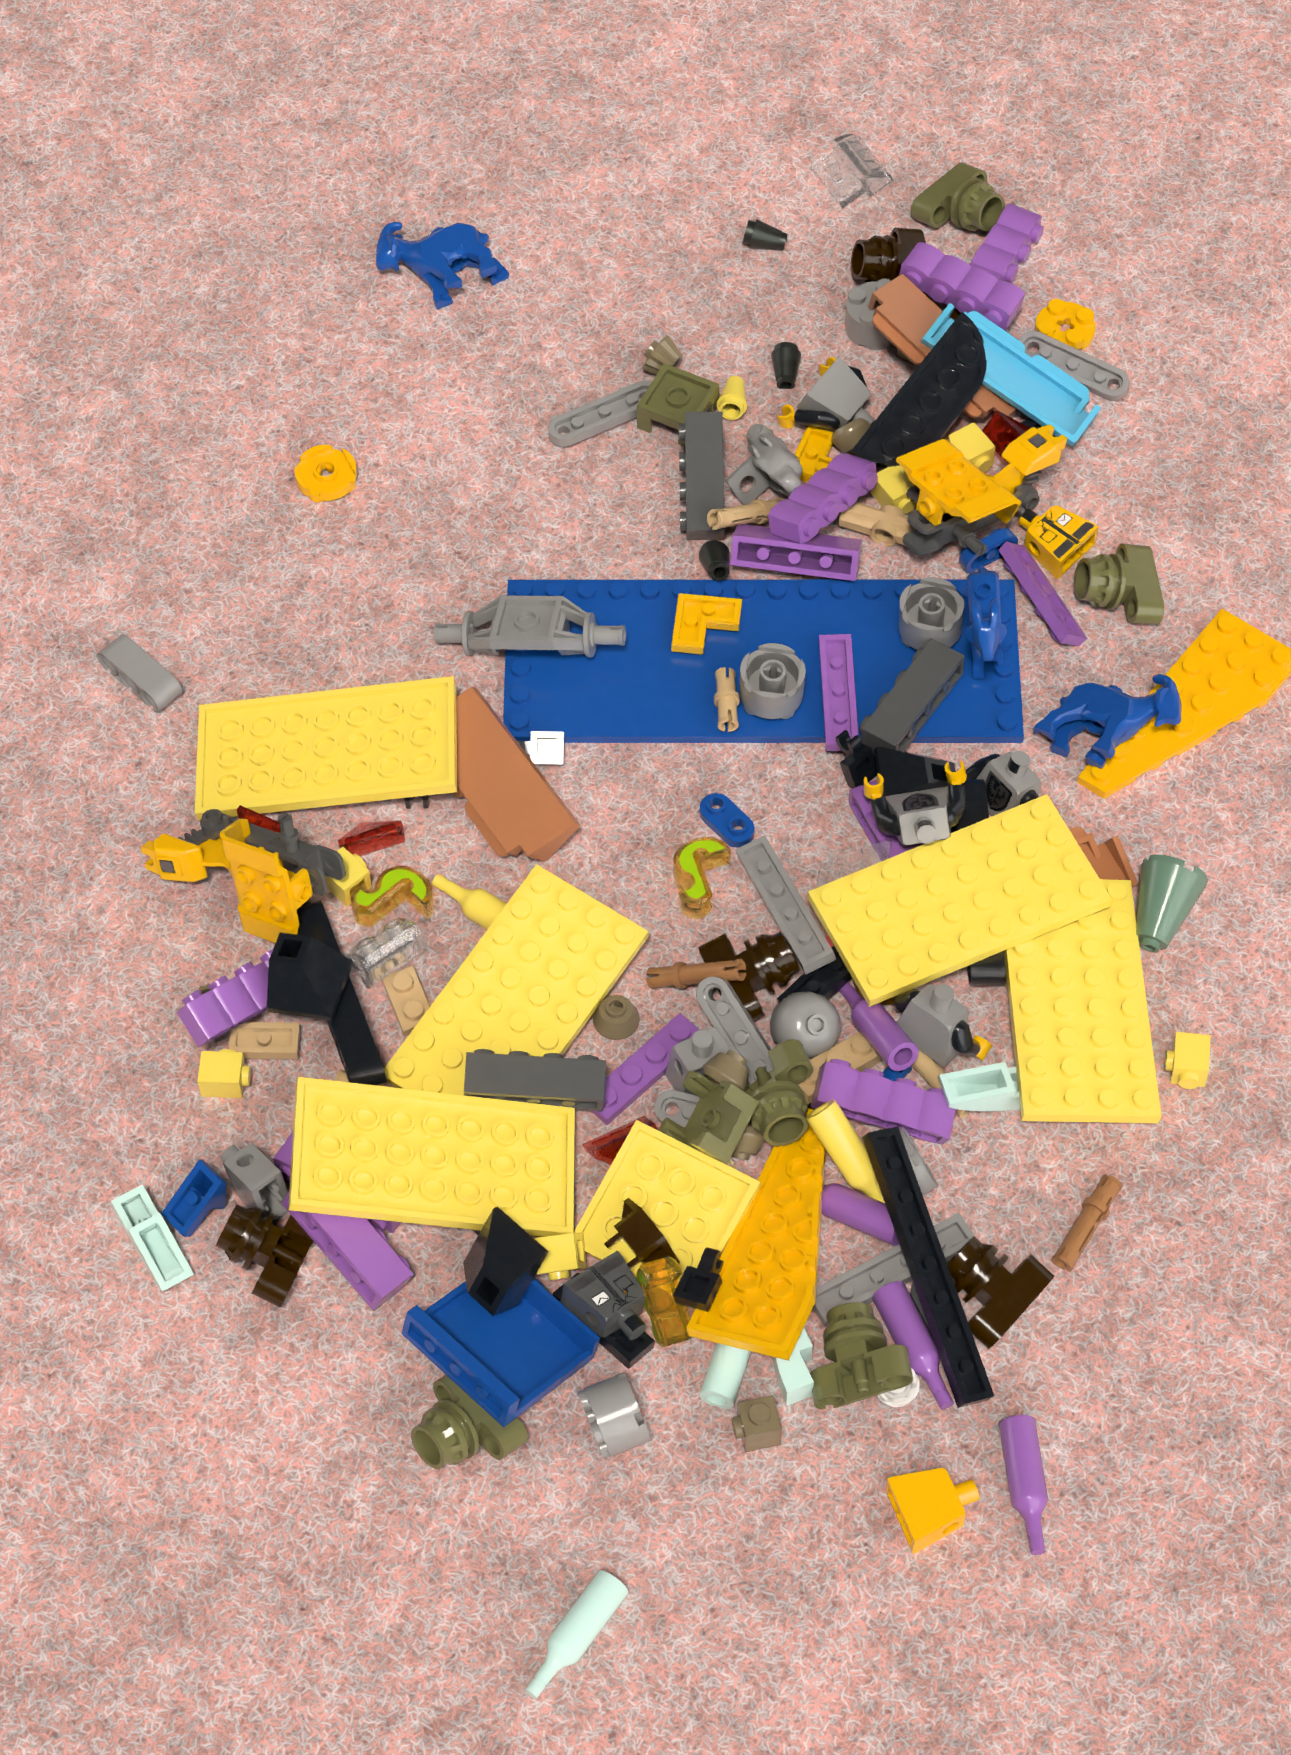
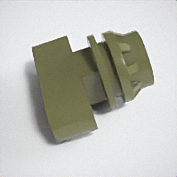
[911,162,1005,231]
[1074,543,1164,625]
[744,1039,813,1146]
[810,1302,913,1410]
[411,1375,528,1469]

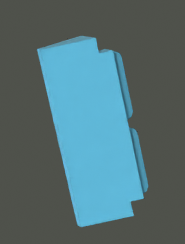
[921,303,1101,447]

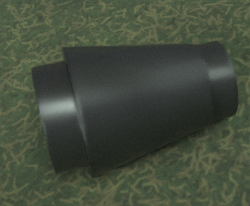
[742,219,788,251]
[771,342,801,389]
[699,540,730,581]

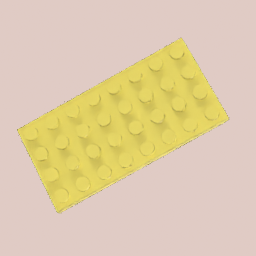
[195,676,457,820]
[807,794,1112,1007]
[384,864,649,1095]
[1004,879,1161,1123]
[288,1077,575,1237]

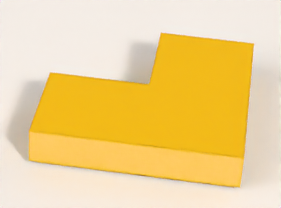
[795,426,834,482]
[671,593,742,654]

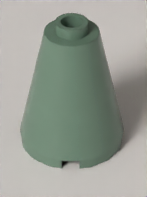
[1136,854,1208,953]

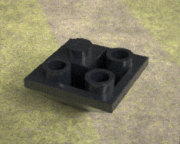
[874,746,956,797]
[267,932,353,1021]
[463,1207,548,1316]

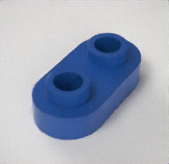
[959,528,1018,573]
[700,793,754,848]

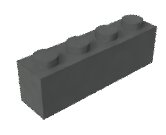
[679,412,724,540]
[859,638,964,753]
[464,1049,606,1111]

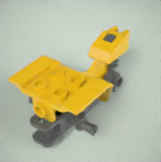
[896,424,1067,556]
[140,809,346,943]

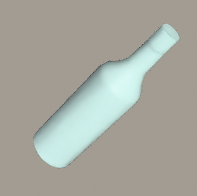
[699,1343,751,1409]
[524,1570,628,1699]

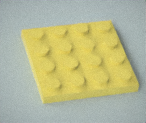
[574,1120,761,1309]

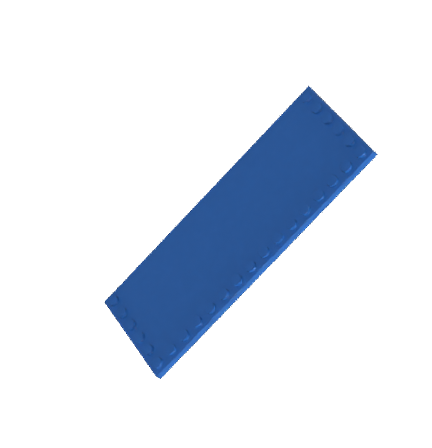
[503,579,1024,743]

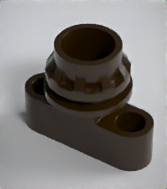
[851,227,932,300]
[698,931,801,1021]
[215,1204,314,1308]
[947,1236,1054,1350]

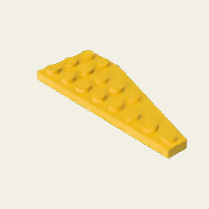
[1077,608,1291,799]
[686,1108,826,1361]

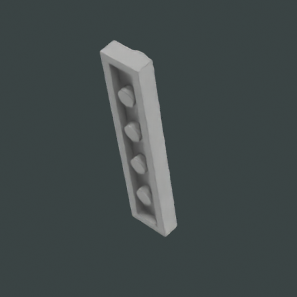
[735,835,836,974]
[812,1213,975,1327]

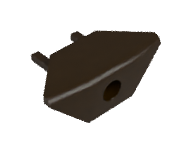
[604,1198,680,1269]

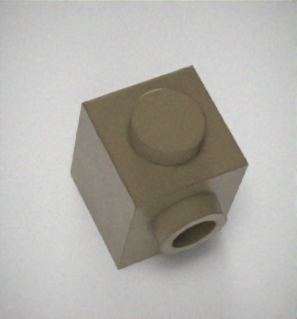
[732,1395,782,1452]

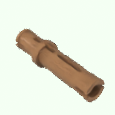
[646,959,746,989]
[1052,1174,1123,1272]

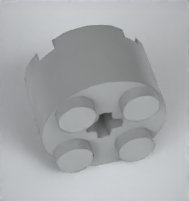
[845,279,894,350]
[898,577,964,650]
[739,643,806,719]
[577,1372,652,1458]

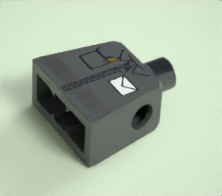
[560,1250,647,1340]

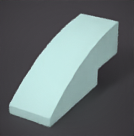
[938,1062,1020,1111]
[110,1184,194,1292]
[773,1328,814,1406]

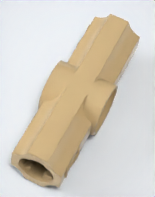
[839,502,915,547]

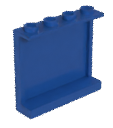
[401,1278,600,1428]

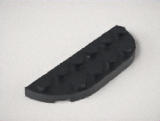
[850,312,987,468]

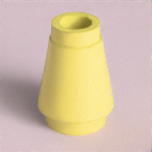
[717,376,747,420]

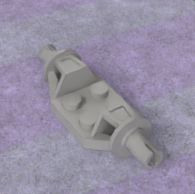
[434,595,626,658]

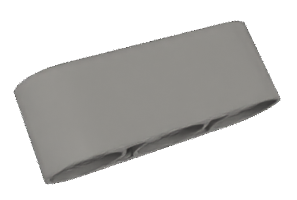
[97,634,183,713]

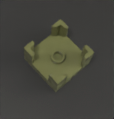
[637,363,719,446]
[658,1070,759,1164]

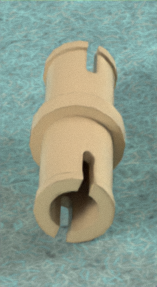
[714,667,740,732]

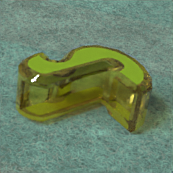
[673,837,731,919]
[350,865,434,927]
[637,1256,692,1348]

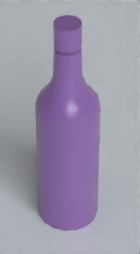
[839,982,919,1071]
[822,1183,899,1246]
[872,1281,954,1410]
[999,1415,1048,1555]

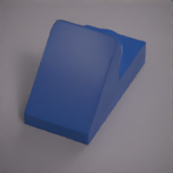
[161,1159,226,1237]

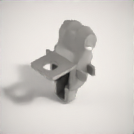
[726,424,803,505]

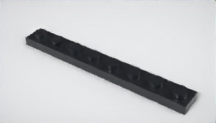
[862,1126,994,1408]

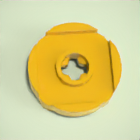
[1034,299,1096,350]
[294,444,357,503]

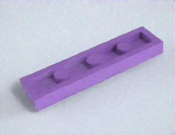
[999,541,1087,646]
[818,634,858,751]
[591,1013,700,1125]

